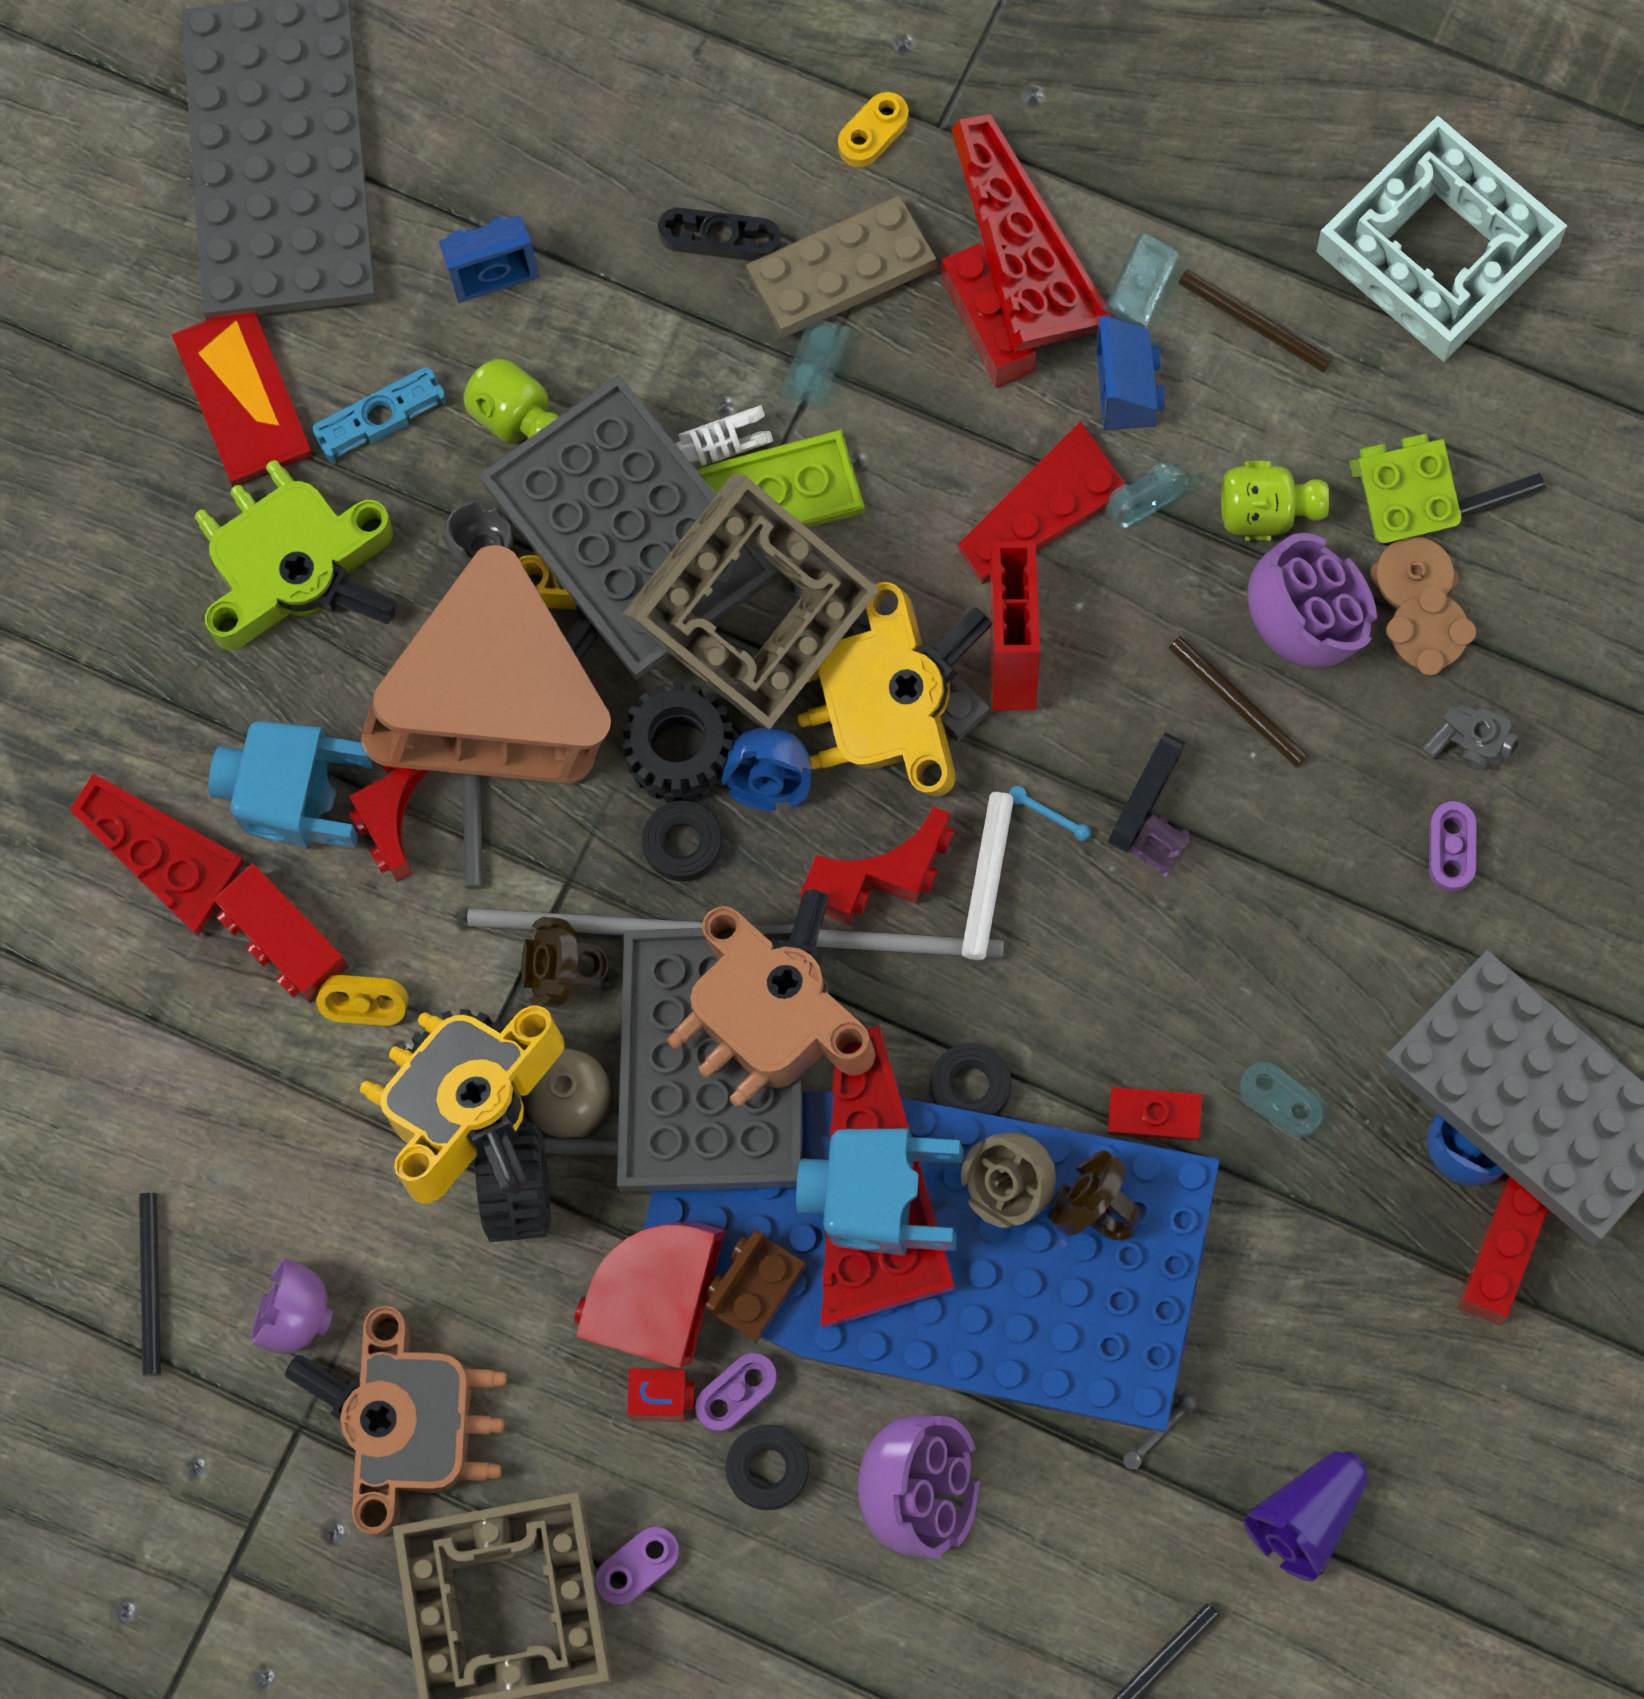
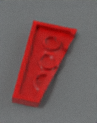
[958,421,1129,584]
[69,773,245,937]

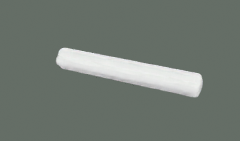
[962,792,1013,960]

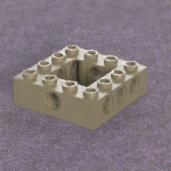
[622,474,880,730]
[393,1492,613,1699]

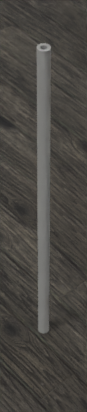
[467,908,1004,958]

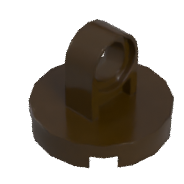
[521,917,608,1008]
[1048,1150,1141,1241]

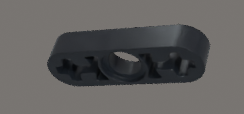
[658,207,782,261]
[1108,732,1186,854]

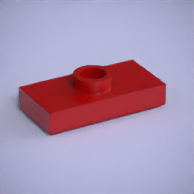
[1108,1087,1202,1142]

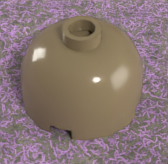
[523,1048,614,1139]
[961,1132,1057,1228]

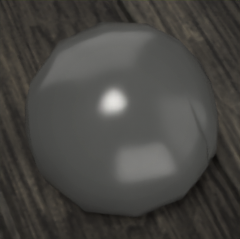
[446,501,514,566]

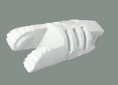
[675,405,773,468]

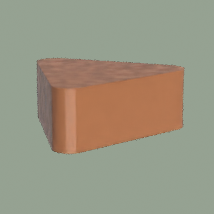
[361,545,611,783]

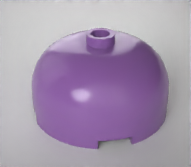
[1247,533,1377,668]
[858,1415,980,1559]

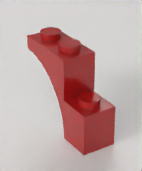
[348,765,430,882]
[799,806,955,925]

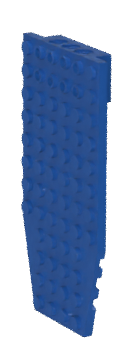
[644,1091,1219,1433]

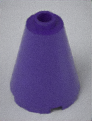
[1244,1451,1368,1582]

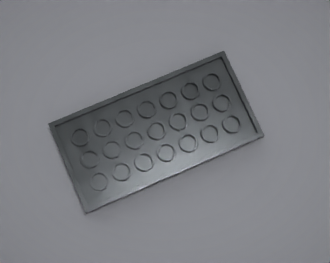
[181,0,376,320]

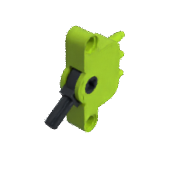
[195,460,397,650]

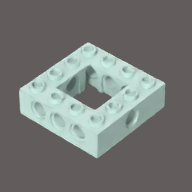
[1316,116,1567,362]

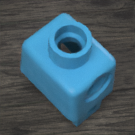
[209,721,375,849]
[796,1129,964,1256]

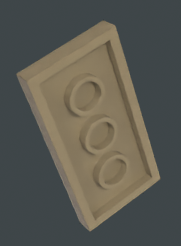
[746,195,937,338]

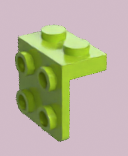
[1349,433,1461,543]

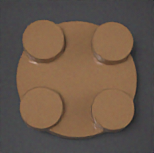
[1369,535,1459,608]
[1386,586,1476,675]

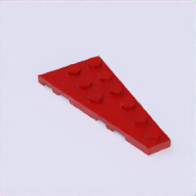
[952,114,1114,352]
[820,1026,956,1329]

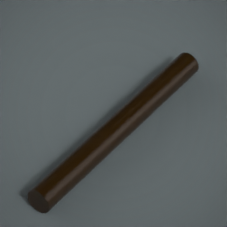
[1178,269,1333,373]
[1169,636,1309,768]

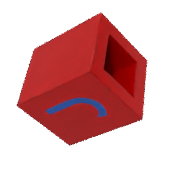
[627,1368,695,1422]

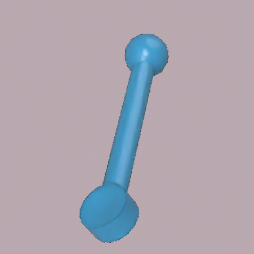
[1009,786,1092,841]

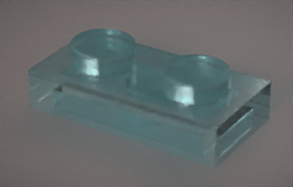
[1104,232,1180,328]
[781,320,850,411]

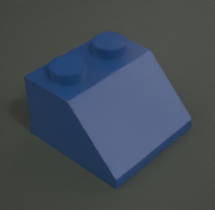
[439,215,539,303]
[1096,316,1165,431]

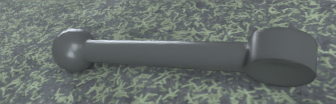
[1123,1395,1196,1470]

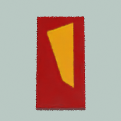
[171,313,313,487]

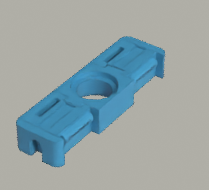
[313,367,447,464]

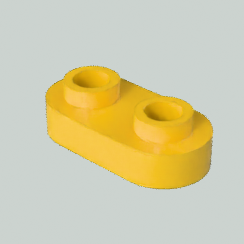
[838,92,908,168]
[316,975,409,1026]

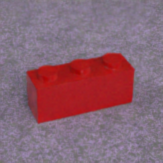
[942,242,1036,388]
[213,863,349,1003]
[1457,1176,1548,1325]

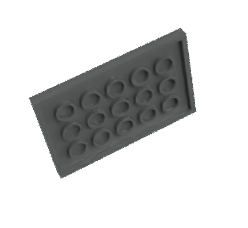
[478,375,778,680]
[617,924,803,1192]
[1380,950,1644,1248]

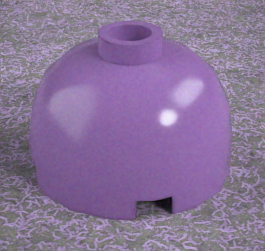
[251,1258,333,1354]

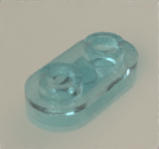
[1106,463,1189,528]
[1240,1062,1323,1138]

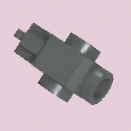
[1421,704,1521,770]

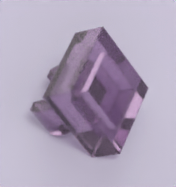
[1130,815,1190,877]

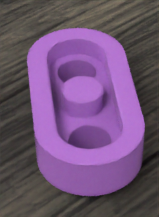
[1429,801,1476,892]
[695,1353,777,1433]
[595,1527,680,1606]

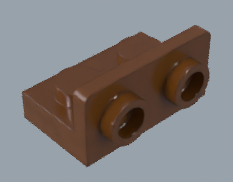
[705,1229,807,1344]

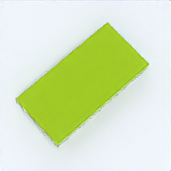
[695,429,865,528]

